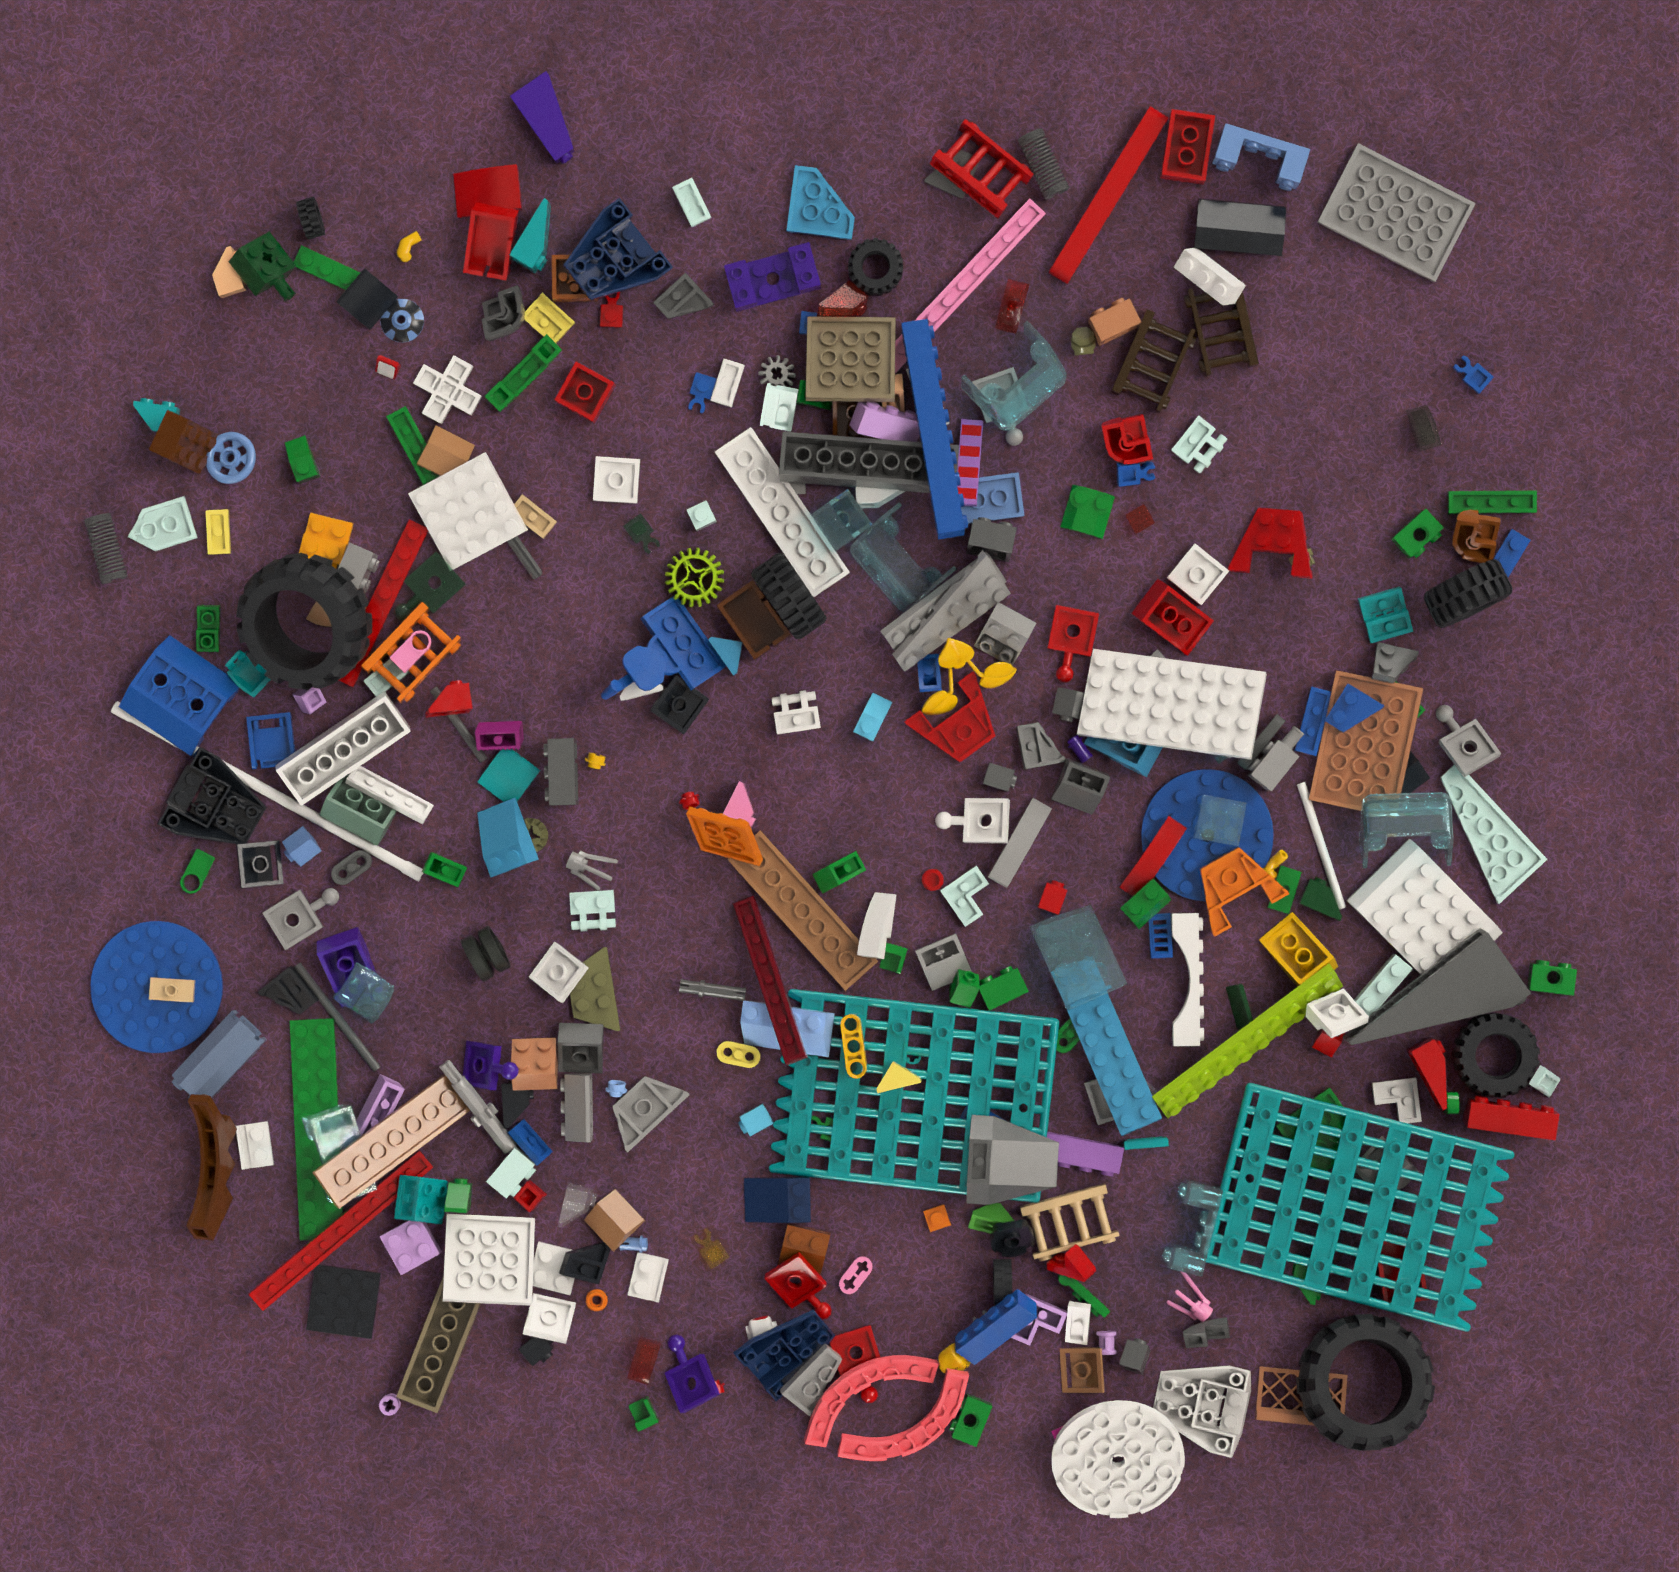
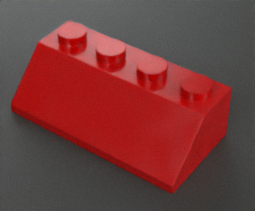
[1462,1096,1560,1140]

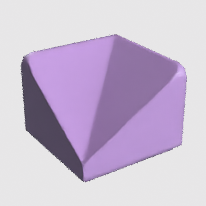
[293,686,326,714]

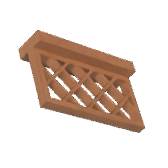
[1254,1367,1348,1426]

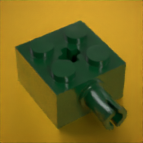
[228,231,296,302]

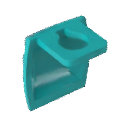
[225,650,271,698]

